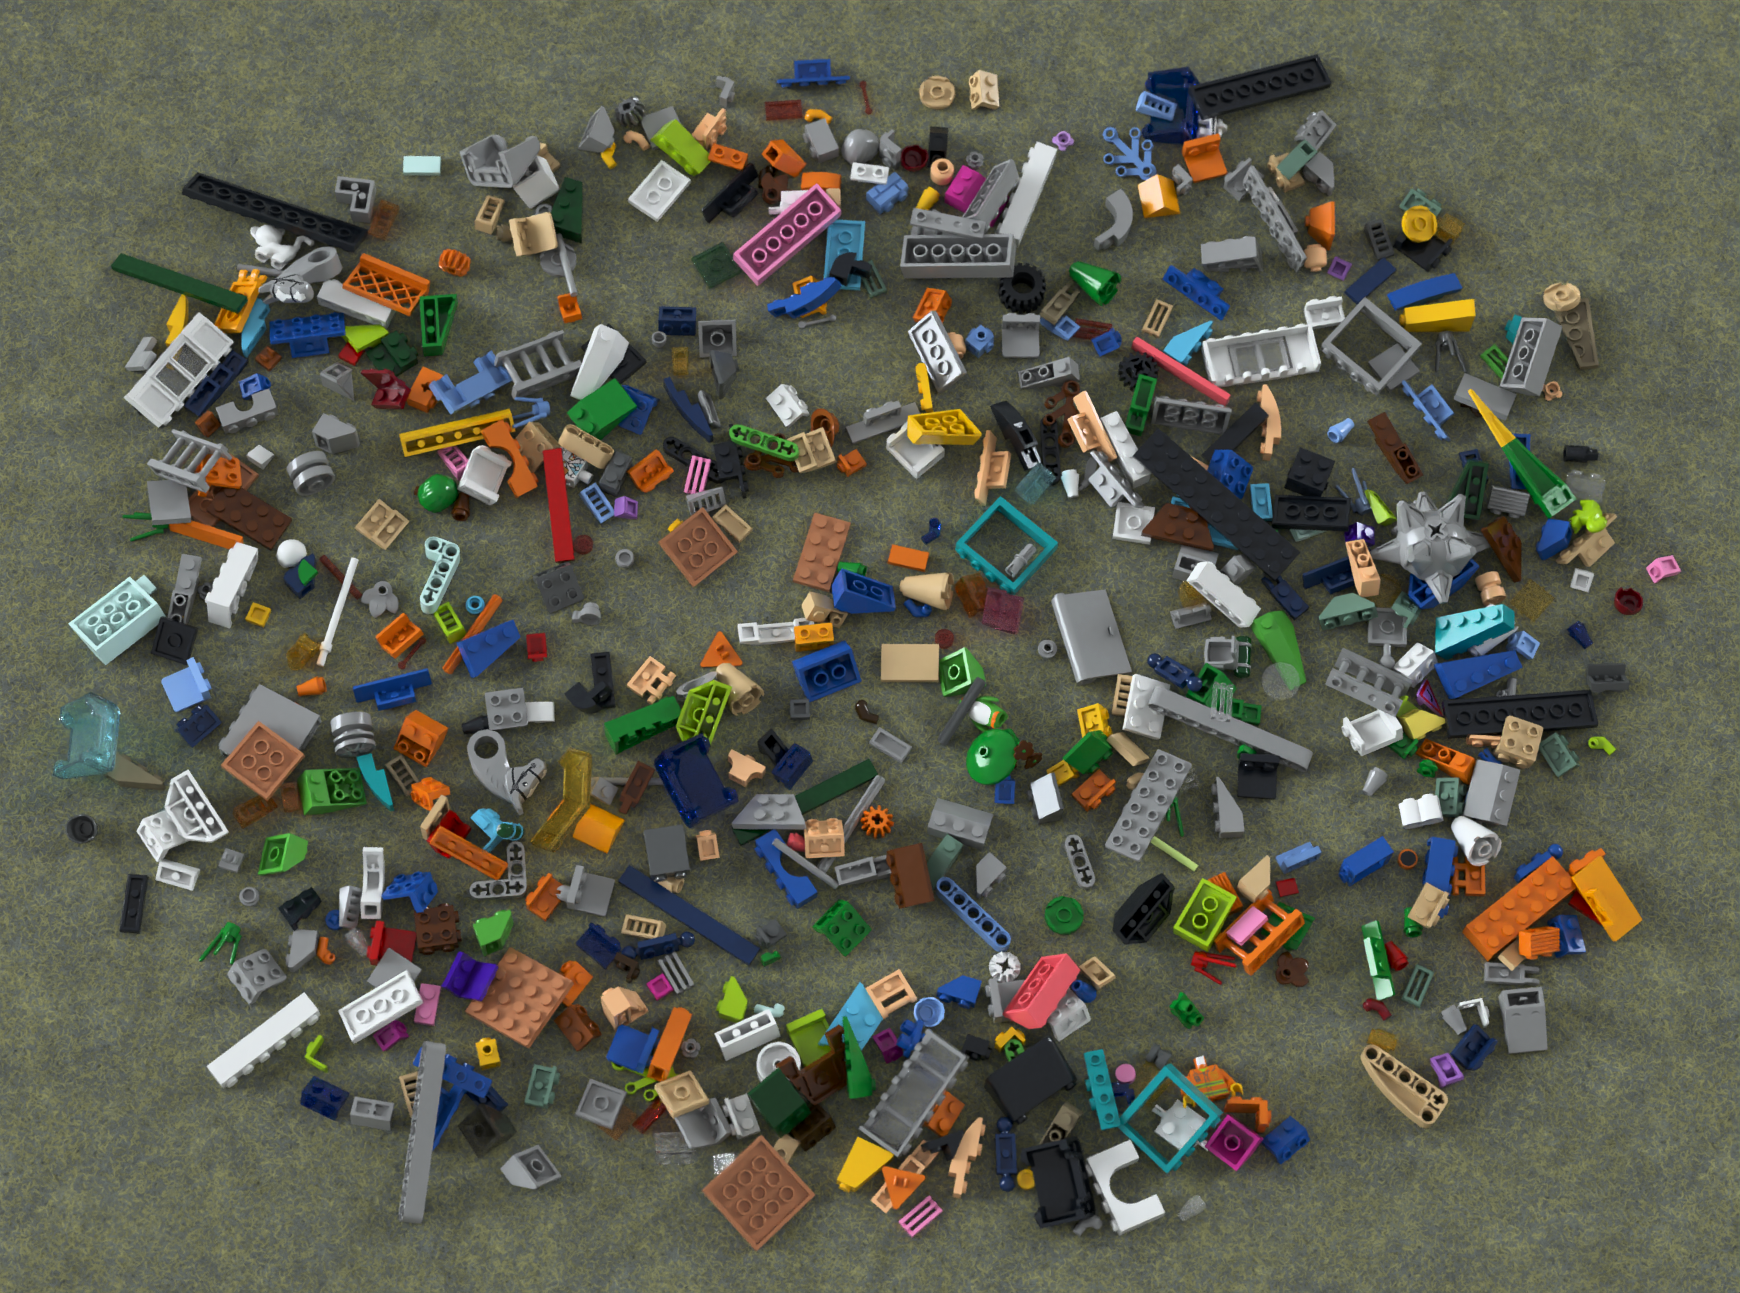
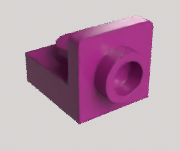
[373,1021,409,1051]
[872,1028,903,1064]

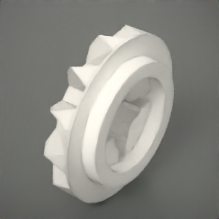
[989,951,1020,982]

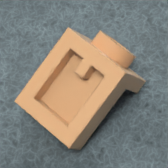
[695,830,720,861]

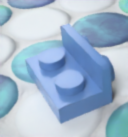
[1276,842,1322,874]

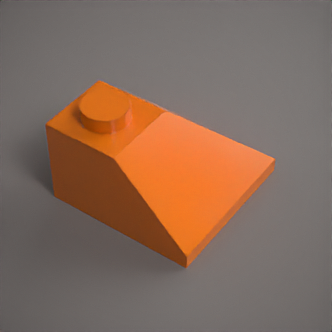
[1304,201,1335,251]

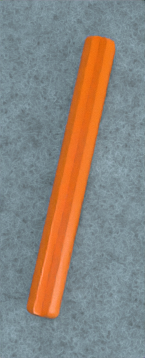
[442,594,503,675]

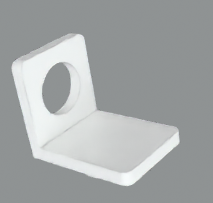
[1458,998,1490,1028]

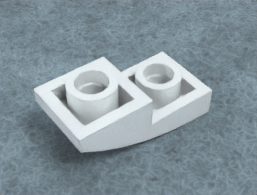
[525,702,555,723]

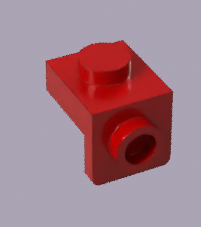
[526,633,547,662]

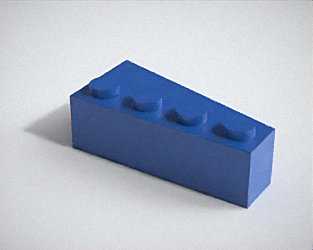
[1433,650,1523,699]
[1421,837,1458,919]

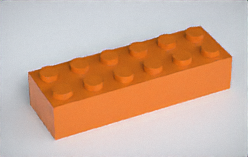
[1462,856,1577,962]

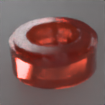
[574,535,593,555]
[934,629,954,649]

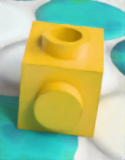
[476,1037,501,1070]

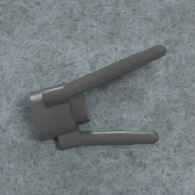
[1435,331,1468,374]

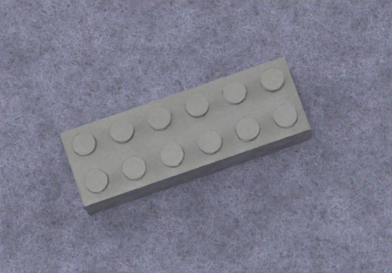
[900,234,1017,279]

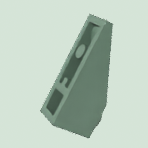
[927,834,963,891]

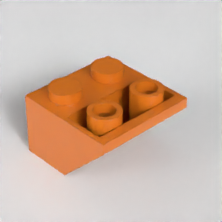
[393,710,449,767]

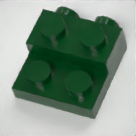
[366,330,419,377]

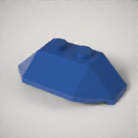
[1408,558,1479,609]

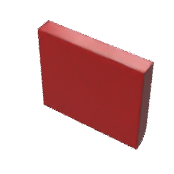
[1276,878,1299,897]

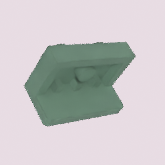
[524,1064,560,1109]

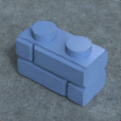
[866,172,909,214]

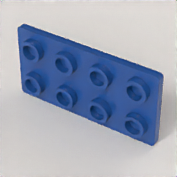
[269,312,345,358]

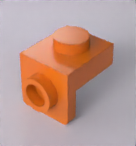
[557,293,582,324]

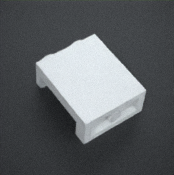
[886,422,945,479]
[457,445,512,506]
[1342,709,1403,757]

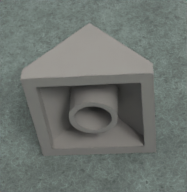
[698,320,737,357]

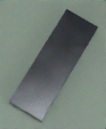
[591,652,616,709]
[119,874,148,934]

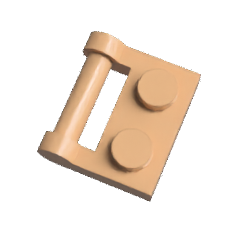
[865,969,917,1020]

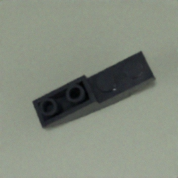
[990,401,1043,471]

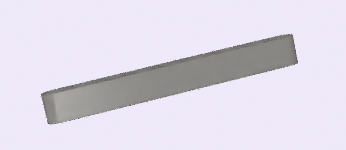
[1148,687,1313,772]
[399,1041,446,1224]

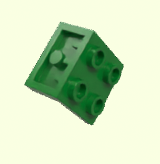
[812,899,872,956]

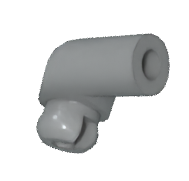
[1072,1215,1103,1237]

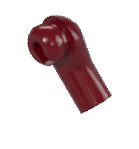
[1363,998,1392,1021]

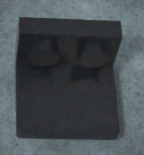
[1237,753,1280,800]

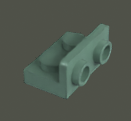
[1399,189,1443,218]
[1391,591,1422,628]
[1539,732,1580,778]
[1435,777,1466,818]

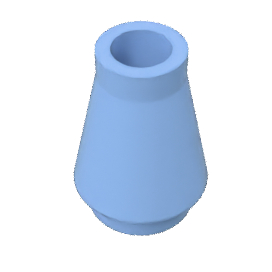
[1327,418,1355,443]

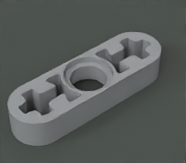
[1064,835,1095,890]

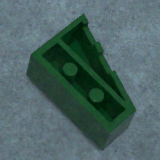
[551,177,583,244]
[1445,459,1489,520]

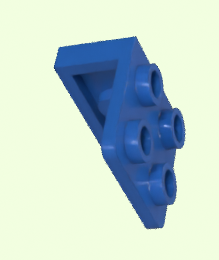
[1207,450,1253,499]
[382,871,438,913]
[606,1025,660,1074]

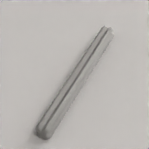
[817,775,885,873]

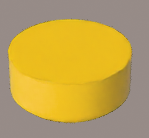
[1017,1169,1035,1190]

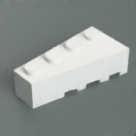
[205,542,258,628]

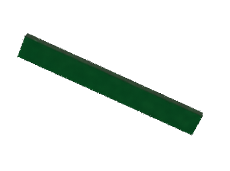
[111,253,248,314]
[732,759,878,846]

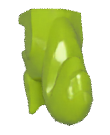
[1568,500,1607,534]

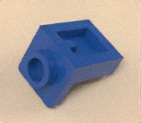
[1091,328,1122,357]
[239,373,271,400]
[994,775,1015,804]

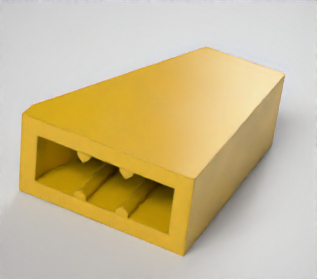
[836,1137,894,1193]

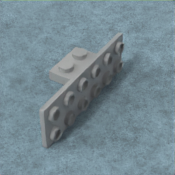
[1243,165,1307,272]
[1105,749,1192,862]

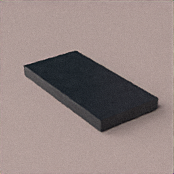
[1272,495,1351,532]

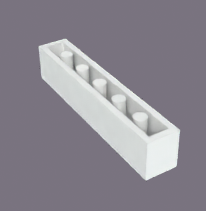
[996,142,1057,248]
[207,993,320,1089]

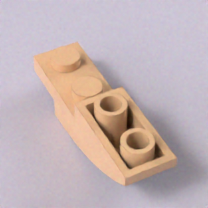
[1257,384,1281,461]
[948,1117,986,1198]

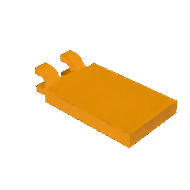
[214,269,267,333]

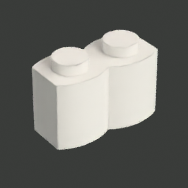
[1399,794,1444,829]

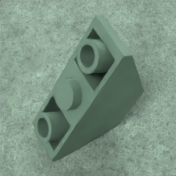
[1276,139,1318,180]
[1319,593,1378,630]

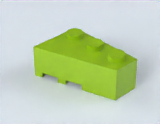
[650,119,711,176]

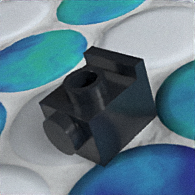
[961,1034,992,1061]

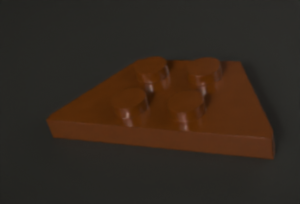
[1141,503,1214,551]
[1481,516,1522,583]

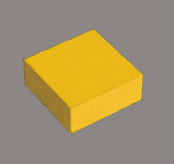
[245,602,271,628]

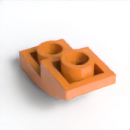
[801,172,842,193]

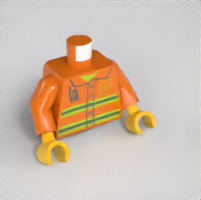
[1181,1056,1243,1108]

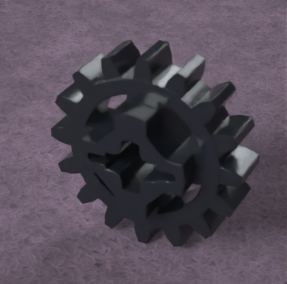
[1118,351,1159,391]

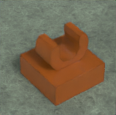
[255,345,282,372]
[195,410,221,438]

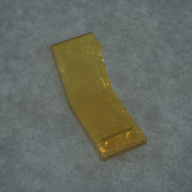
[530,747,592,853]

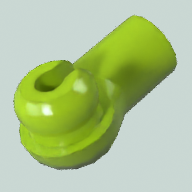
[1588,737,1617,756]

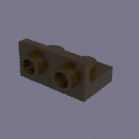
[789,1104,836,1152]

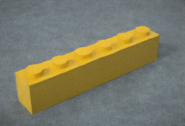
[399,408,516,457]

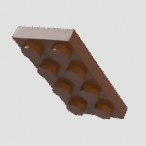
[206,487,292,551]

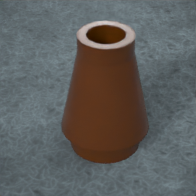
[451,492,470,521]

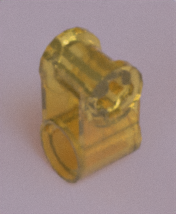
[286,633,321,671]

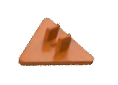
[700,631,743,668]
[882,1166,925,1209]

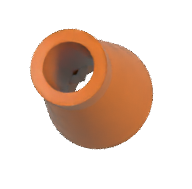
[296,676,327,697]

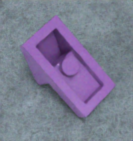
[1430,1053,1464,1088]

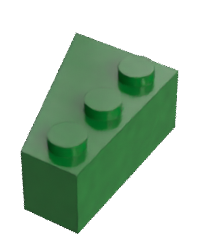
[419,294,458,357]

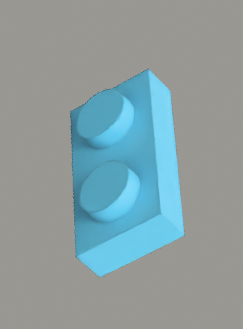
[1250,483,1273,521]

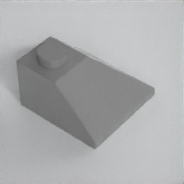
[578,106,614,153]
[501,1145,562,1189]

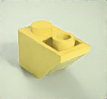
[1398,709,1445,740]

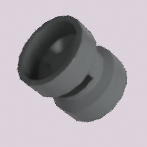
[1145,1043,1172,1070]

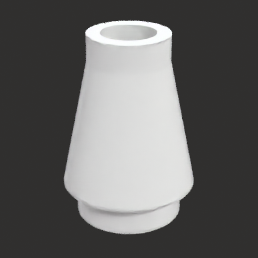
[1061,469,1079,498]

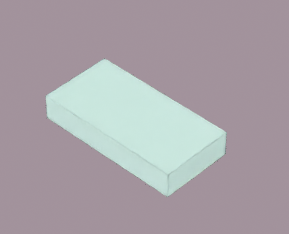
[403,156,441,176]

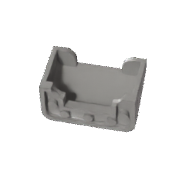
[459,135,540,188]

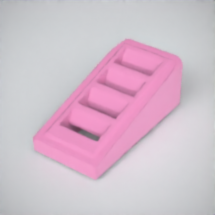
[437,445,468,482]

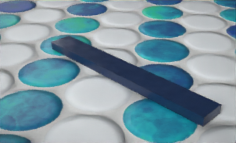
[618,865,760,966]

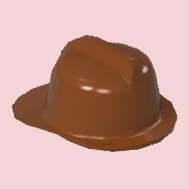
[811,408,839,448]

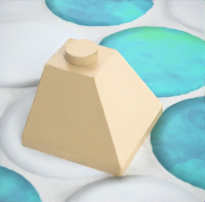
[1236,855,1270,903]

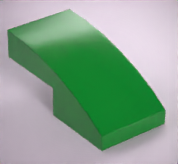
[1223,697,1262,725]

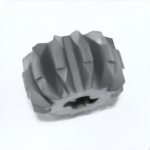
[615,97,646,128]

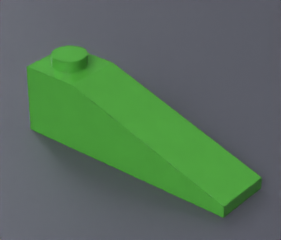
[1251,610,1306,691]

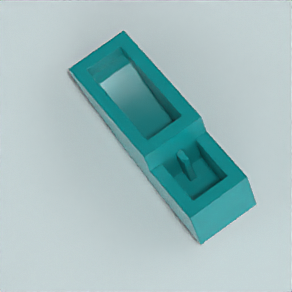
[356,753,394,811]

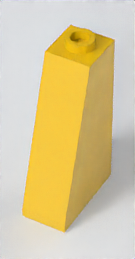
[1399,299,1476,332]

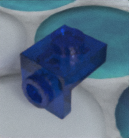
[1111,1082,1135,1107]

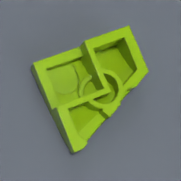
[342,324,389,353]

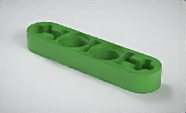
[729,424,799,461]

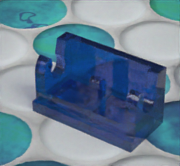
[771,742,813,790]

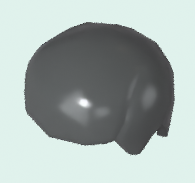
[65,814,98,844]

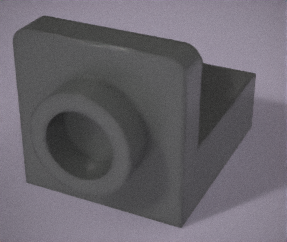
[755,919,787,949]

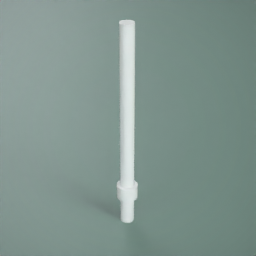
[316,557,359,667]

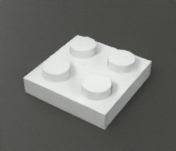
[1112,502,1155,545]

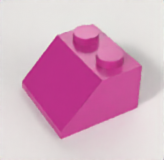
[1204,1114,1264,1171]

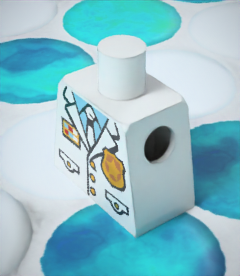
[560,447,593,488]

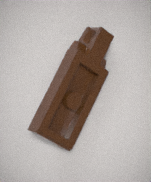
[619,761,656,815]

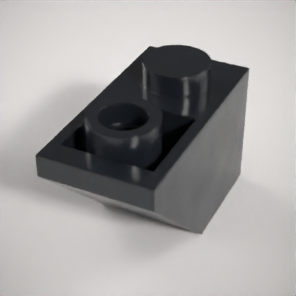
[927,126,948,168]

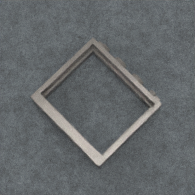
[1320,297,1422,396]

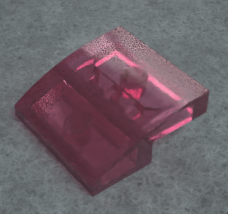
[982,587,1024,635]

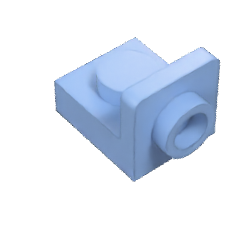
[1506,631,1540,660]

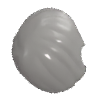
[841,129,880,165]

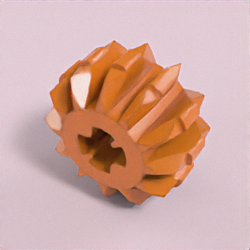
[438,249,471,277]
[861,805,894,839]

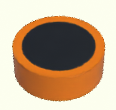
[1397,849,1418,870]

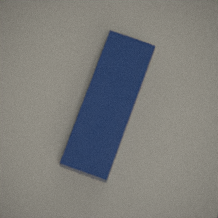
[1345,257,1397,305]

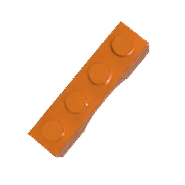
[480,419,538,498]

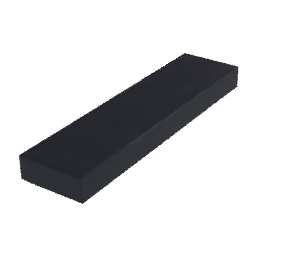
[1202,402,1269,463]

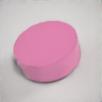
[1115,1064,1136,1085]

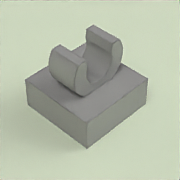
[219,848,245,874]

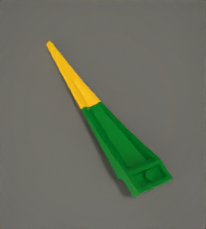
[1468,389,1576,519]

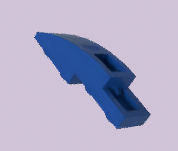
[767,277,842,319]

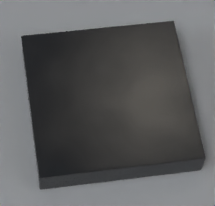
[151,616,198,665]

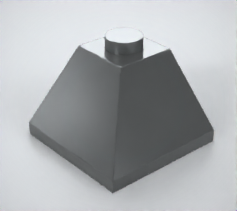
[710,350,739,399]

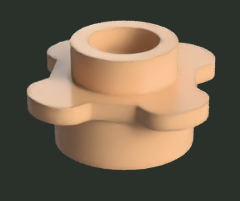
[1542,381,1562,401]

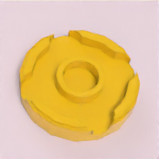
[1402,205,1437,243]

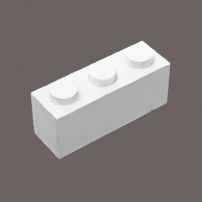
[714,1009,781,1061]

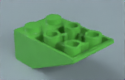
[297,768,367,815]

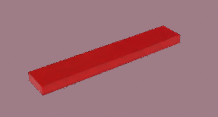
[543,448,575,563]

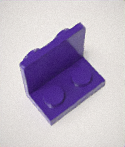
[441,951,498,1001]

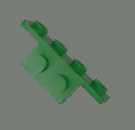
[1361,920,1395,1001]

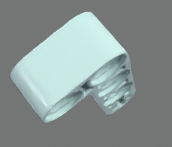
[420,536,460,614]

